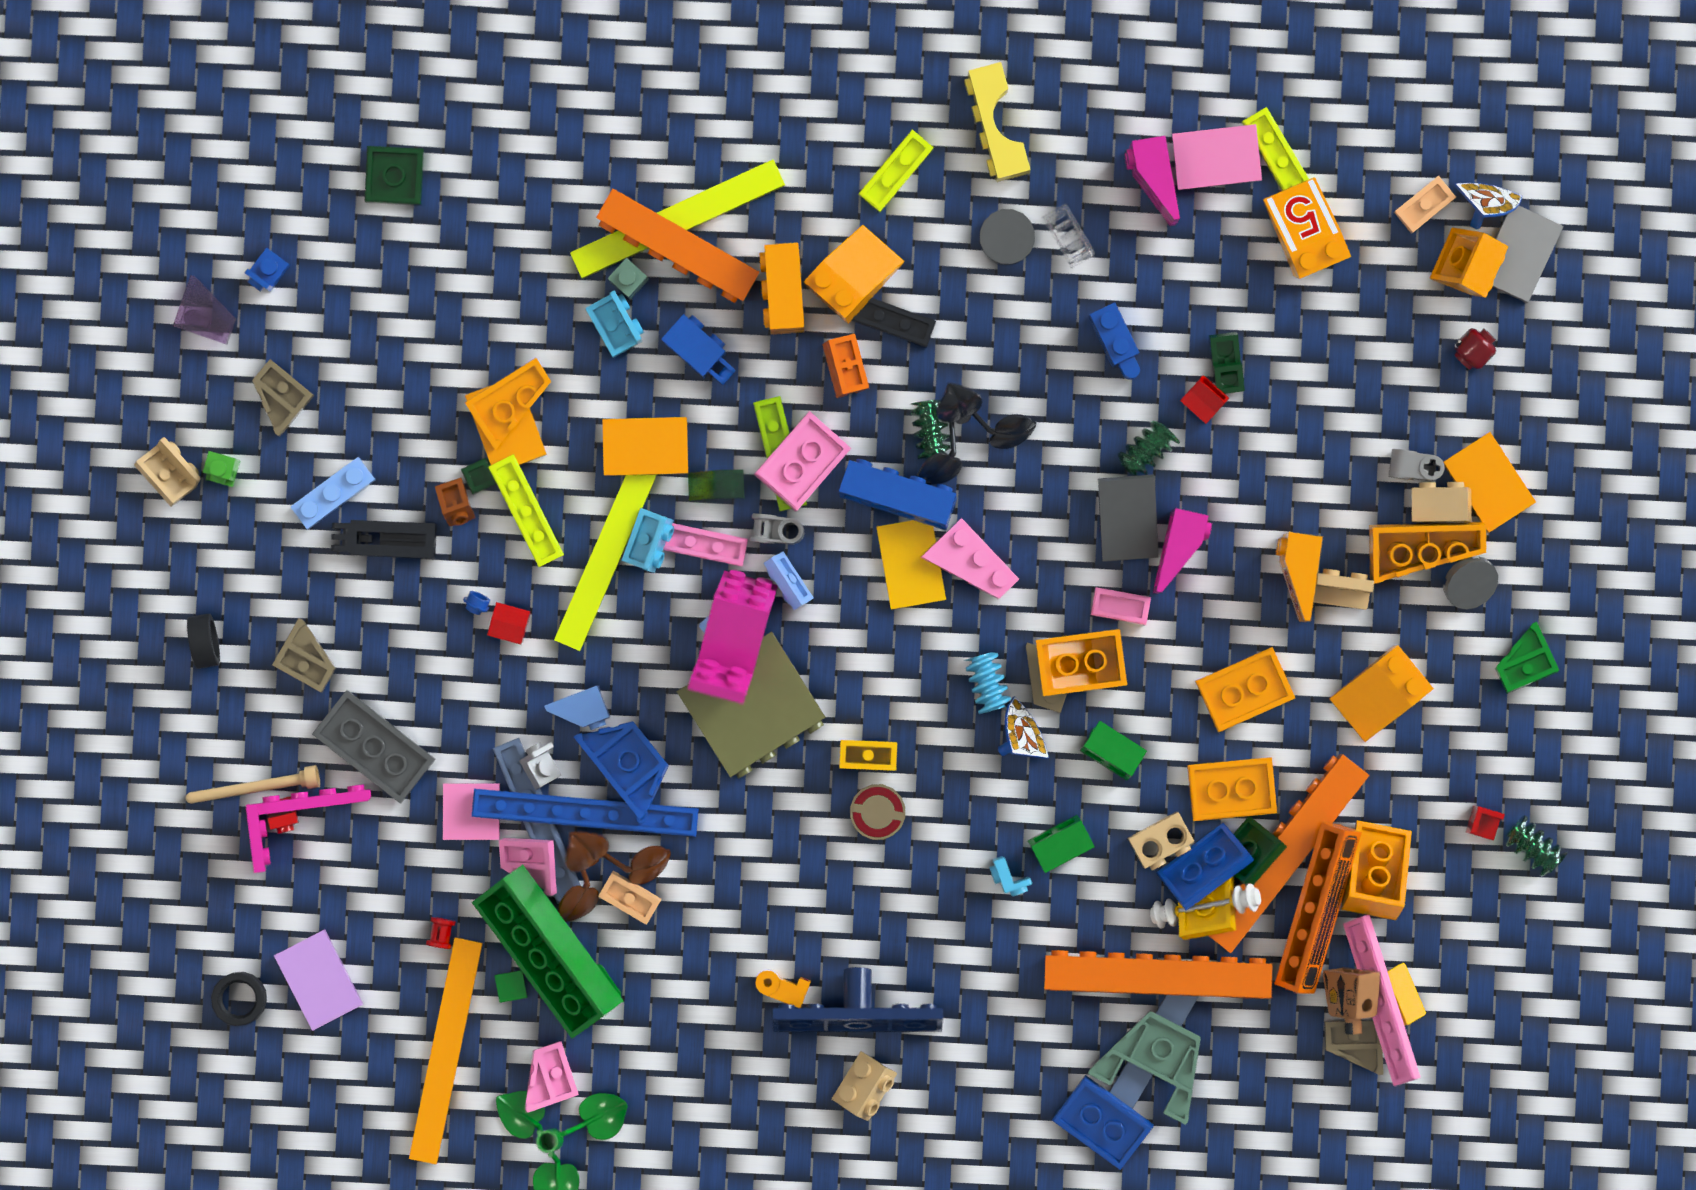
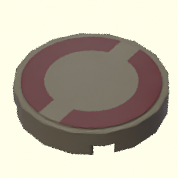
[850,784,905,840]

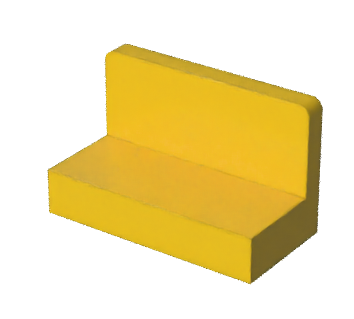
[1387,963,1426,1026]

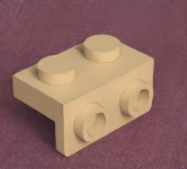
[134,437,201,507]
[1313,569,1374,610]
[832,1051,897,1121]

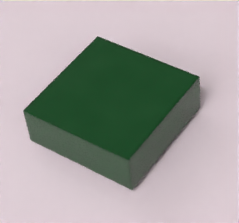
[461,458,497,495]

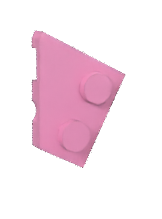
[499,838,557,896]
[525,1041,579,1113]

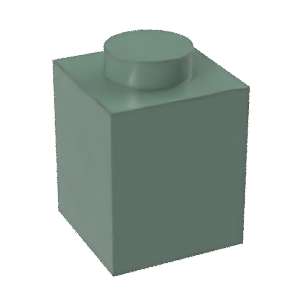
[608,258,649,300]

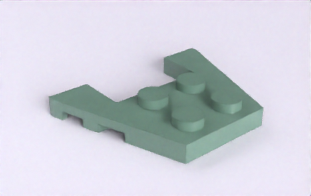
[1088,1010,1201,1125]

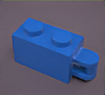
[1088,302,1140,380]
[661,314,736,385]

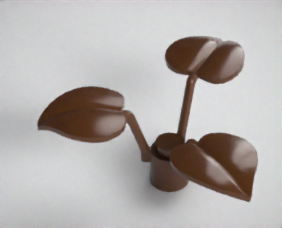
[558,832,671,922]

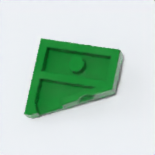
[1495,622,1559,694]

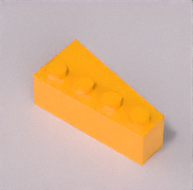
[1369,522,1486,584]

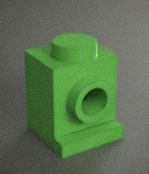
[203,451,241,487]

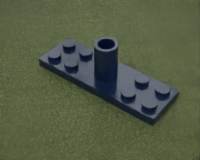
[772,967,943,1032]

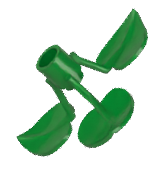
[496,1091,628,1190]

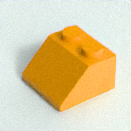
[1430,227,1509,298]

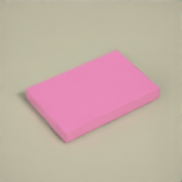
[1172,124,1262,190]
[754,411,851,512]

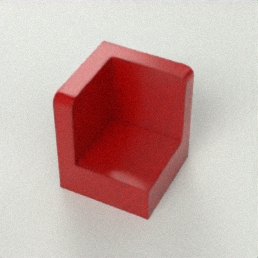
[1466,805,1505,841]

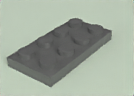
[312,690,436,804]

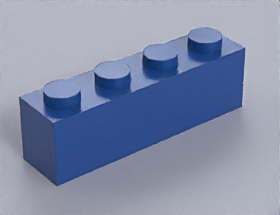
[839,459,957,530]

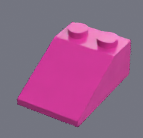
[1124,136,1180,226]
[1152,508,1212,594]

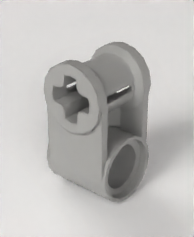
[1388,449,1445,481]
[749,513,804,545]

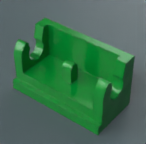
[1080,721,1147,781]
[1028,815,1095,873]

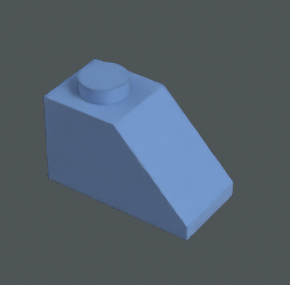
[544,686,610,730]

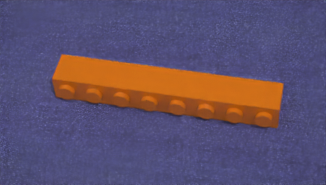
[1209,754,1370,953]
[1044,950,1272,999]

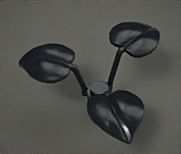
[916,382,1036,484]

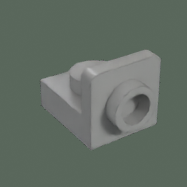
[519,742,562,790]

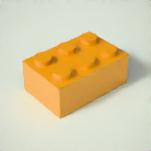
[759,243,805,335]

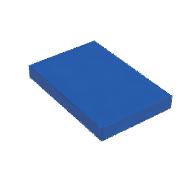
[1156,822,1254,911]
[1052,1075,1154,1170]

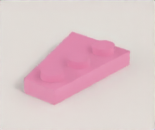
[920,518,1019,599]

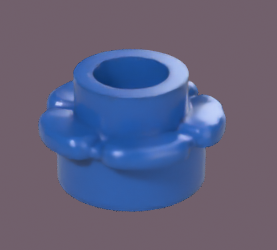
[463,591,490,615]

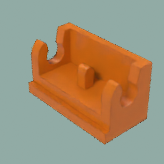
[822,334,869,398]

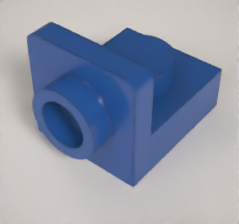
[244,247,290,292]

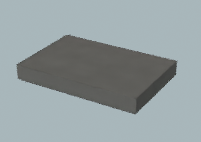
[1098,474,1159,561]

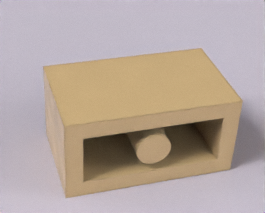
[1412,482,1471,523]

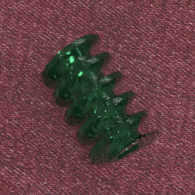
[911,400,951,460]
[1118,421,1180,476]
[1506,815,1568,877]

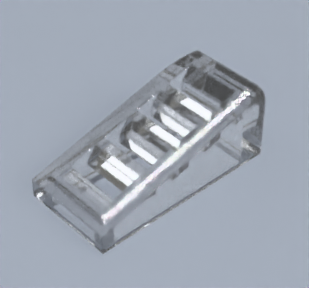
[1042,203,1095,268]

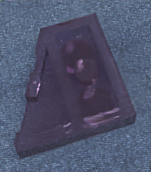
[173,275,236,345]

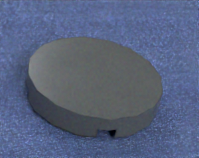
[980,209,1035,265]
[1443,557,1499,610]

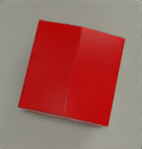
[1180,375,1229,424]
[487,602,531,645]

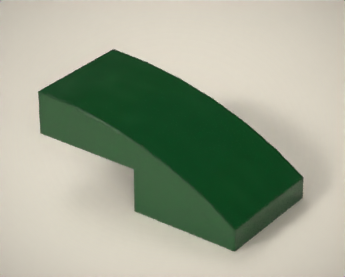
[1209,332,1245,394]

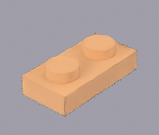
[1394,176,1456,234]
[598,871,662,925]

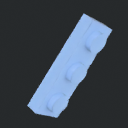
[291,457,376,530]

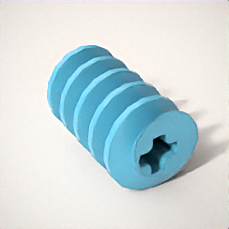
[963,652,1011,714]

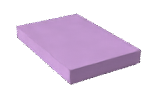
[274,930,363,1031]

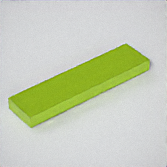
[753,396,807,512]

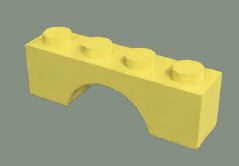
[964,62,1031,182]

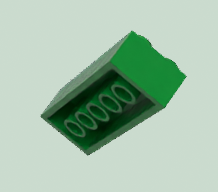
[471,865,623,1039]

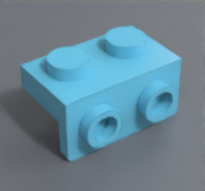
[585,290,644,358]
[621,508,674,573]
[989,856,1032,896]

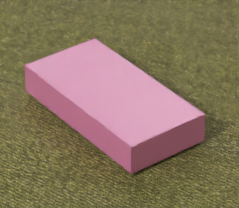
[1090,587,1151,625]

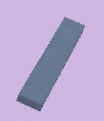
[493,738,581,904]
[1109,960,1199,1109]

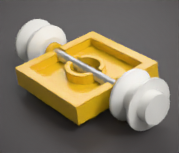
[1150,877,1261,940]

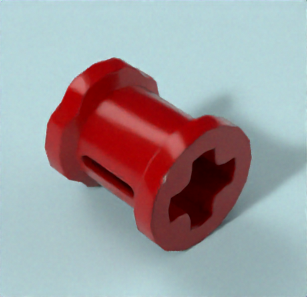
[426,917,456,949]

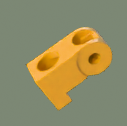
[755,969,811,1008]

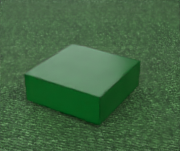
[495,970,528,1003]

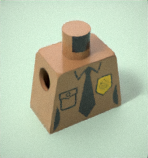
[1323,967,1380,1034]

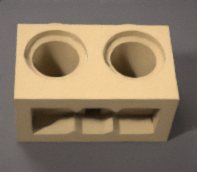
[1127,811,1195,870]

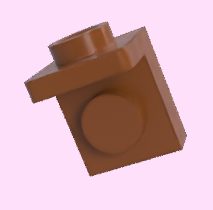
[435,478,475,527]

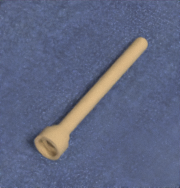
[186,765,320,803]

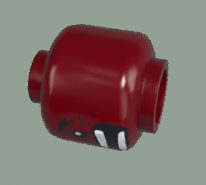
[1454,328,1496,370]

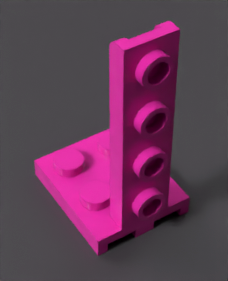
[246,784,371,873]

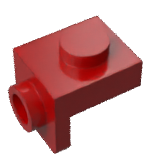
[268,796,299,834]

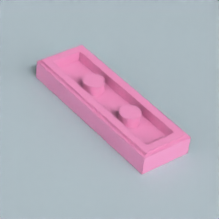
[663,523,748,567]

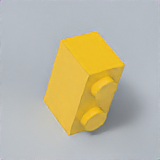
[839,740,897,771]

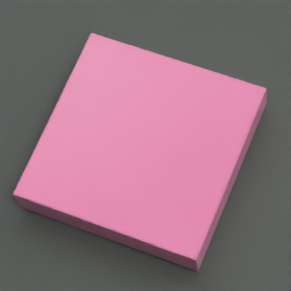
[443,783,500,840]

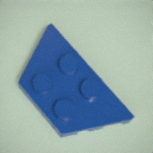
[574,721,669,821]

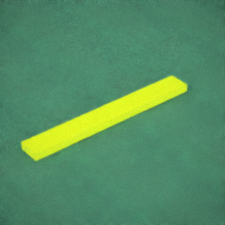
[570,160,785,279]
[554,475,657,651]

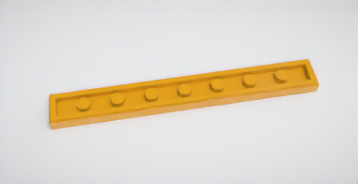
[409,937,483,1164]

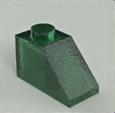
[688,469,745,501]

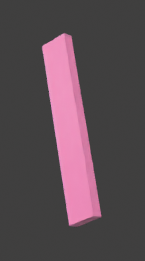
[1343,915,1421,1086]

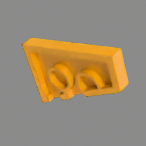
[465,358,551,450]

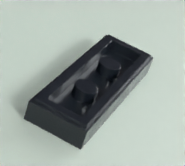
[852,298,936,348]

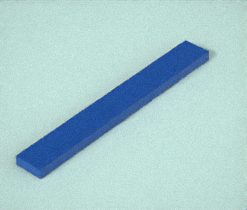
[471,789,699,837]

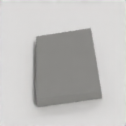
[1493,206,1564,303]

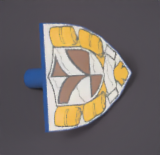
[1455,183,1522,229]
[998,696,1049,759]

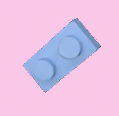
[764,552,813,610]

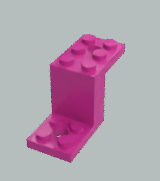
[688,570,778,704]

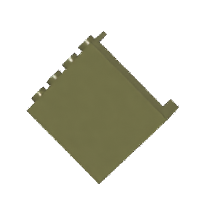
[676,632,826,779]

